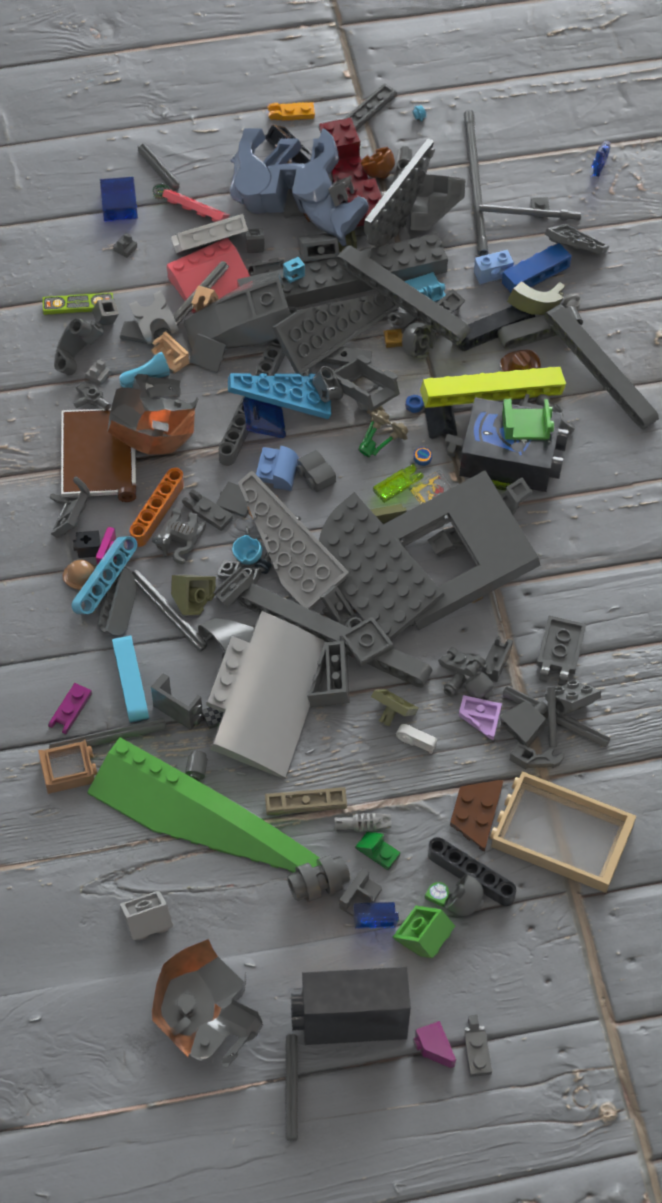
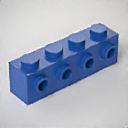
[502,243,572,293]

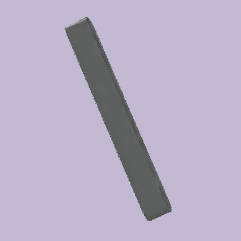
[335,245,471,344]
[544,304,659,429]

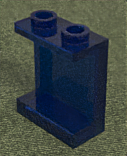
[100,176,138,221]

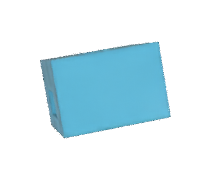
[283,257,305,283]

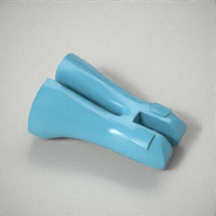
[119,352,170,388]

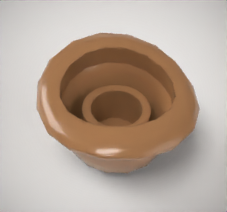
[62,560,96,590]

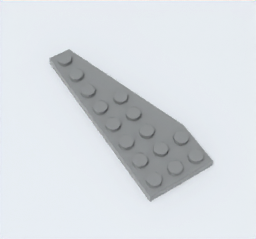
[238,471,350,610]

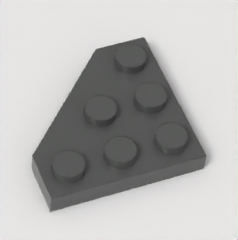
[545,224,609,255]

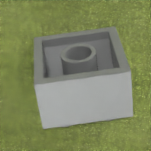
[120,891,173,940]

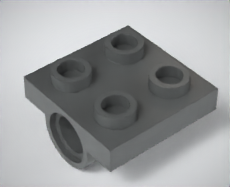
[545,680,601,716]

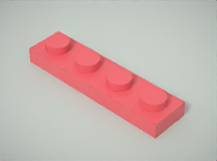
[162,190,230,222]

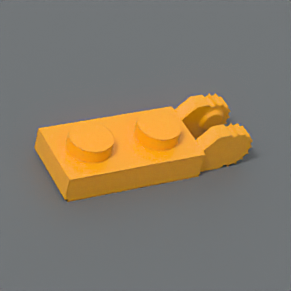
[268,102,315,121]

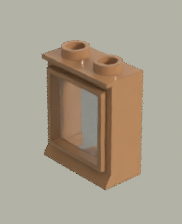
[38,739,97,794]

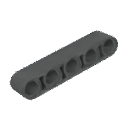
[497,306,583,350]

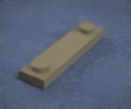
[265,787,347,815]

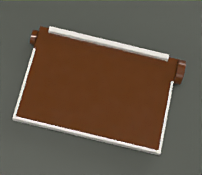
[61,409,136,502]

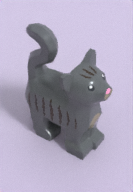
[152,507,206,564]

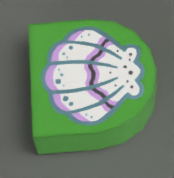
[425,882,449,907]

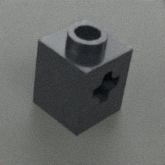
[73,530,100,558]

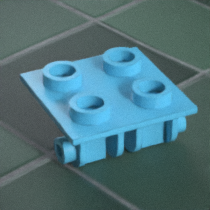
[404,272,446,302]

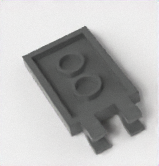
[536,616,586,686]

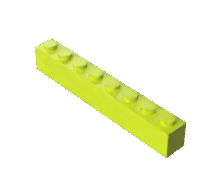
[420,367,566,408]

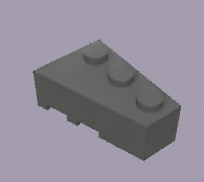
[307,640,350,707]

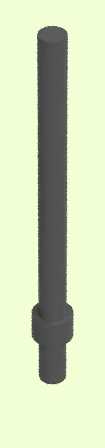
[479,205,581,220]

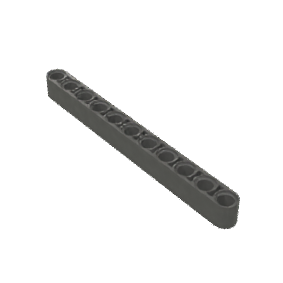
[219,307,298,466]
[237,583,433,687]

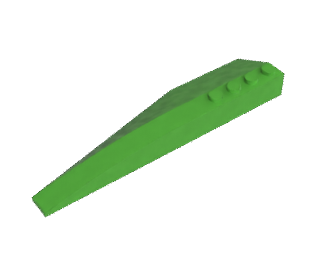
[87,737,320,873]

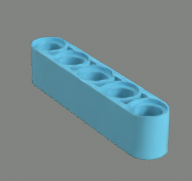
[72,536,137,614]
[112,635,149,723]

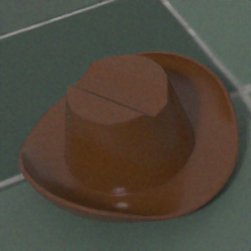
[500,349,541,372]

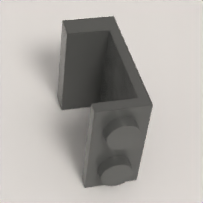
[151,673,203,730]

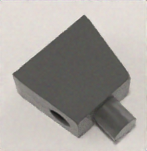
[500,701,548,747]

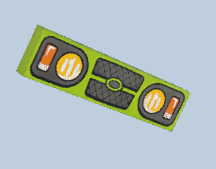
[43,293,113,315]

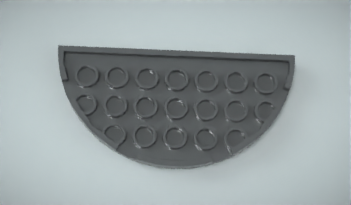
[364,139,435,247]

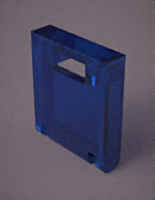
[243,397,286,438]

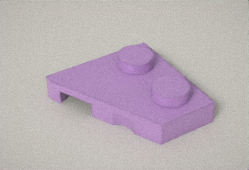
[459,695,502,740]

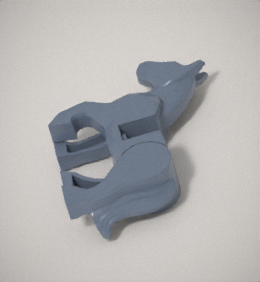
[230,128,369,246]

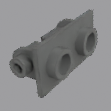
[248,258,284,276]

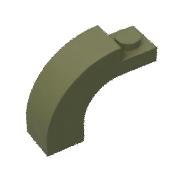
[507,281,565,315]

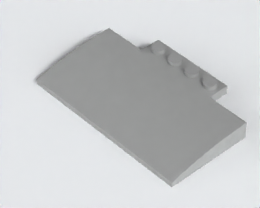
[206,611,326,779]

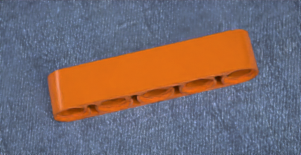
[130,468,184,547]

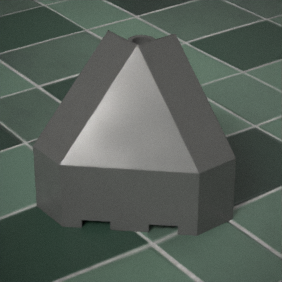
[410,174,465,231]

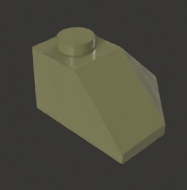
[171,575,216,615]

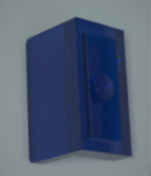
[353,902,399,929]

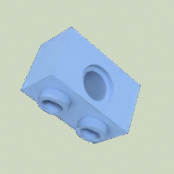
[474,250,514,284]

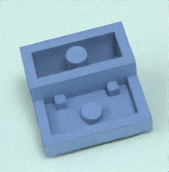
[256,446,299,491]

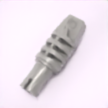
[335,813,391,832]

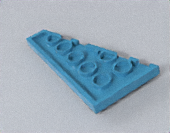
[228,373,331,419]

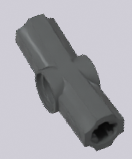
[391,146,412,185]

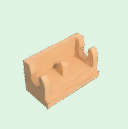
[191,285,219,312]
[151,331,189,374]

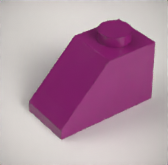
[413,1021,456,1068]

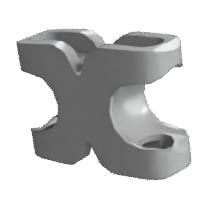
[129,290,179,345]

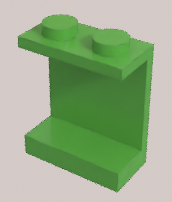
[502,399,554,440]

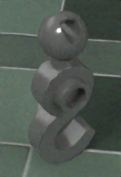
[536,394,576,434]

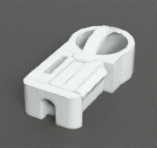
[396,724,437,754]

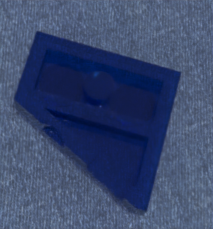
[591,141,611,177]

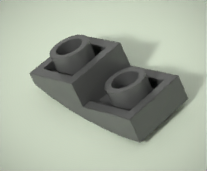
[217,560,262,585]

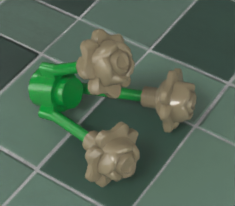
[358,406,408,457]

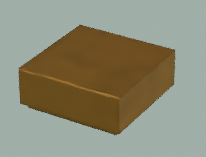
[383,329,403,348]

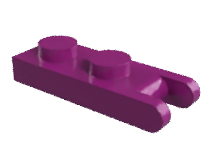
[48,683,92,734]

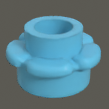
[413,105,427,121]

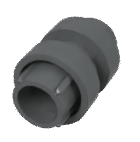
[287,855,350,902]

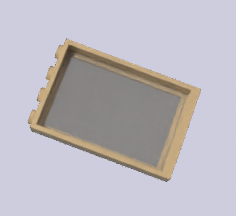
[490,771,636,893]

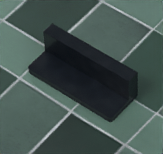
[425,405,458,439]

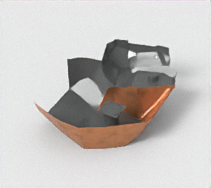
[108,374,199,455]
[152,939,263,1067]

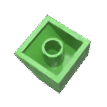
[393,906,455,958]

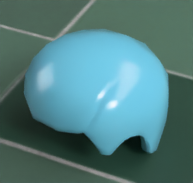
[232,535,263,565]

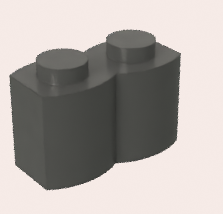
[296,450,336,492]

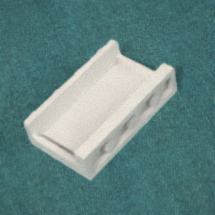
[171,214,248,253]

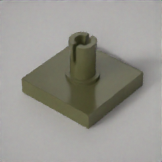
[371,689,419,726]

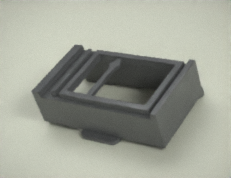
[334,355,400,411]

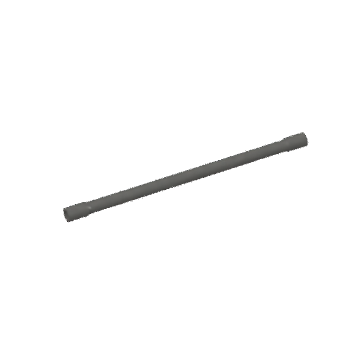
[464,110,488,256]

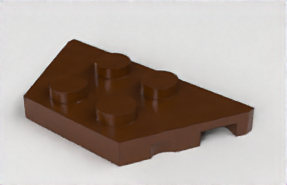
[450,780,504,852]

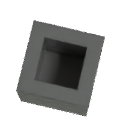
[92,299,119,325]

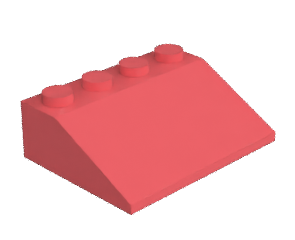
[167,237,250,313]

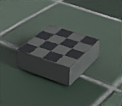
[202,707,223,729]

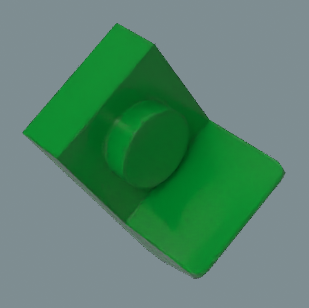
[355,832,400,870]

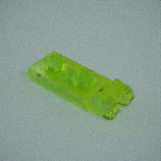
[373,464,424,503]

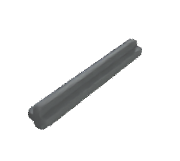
[137,144,180,191]

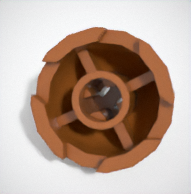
[360,147,395,179]

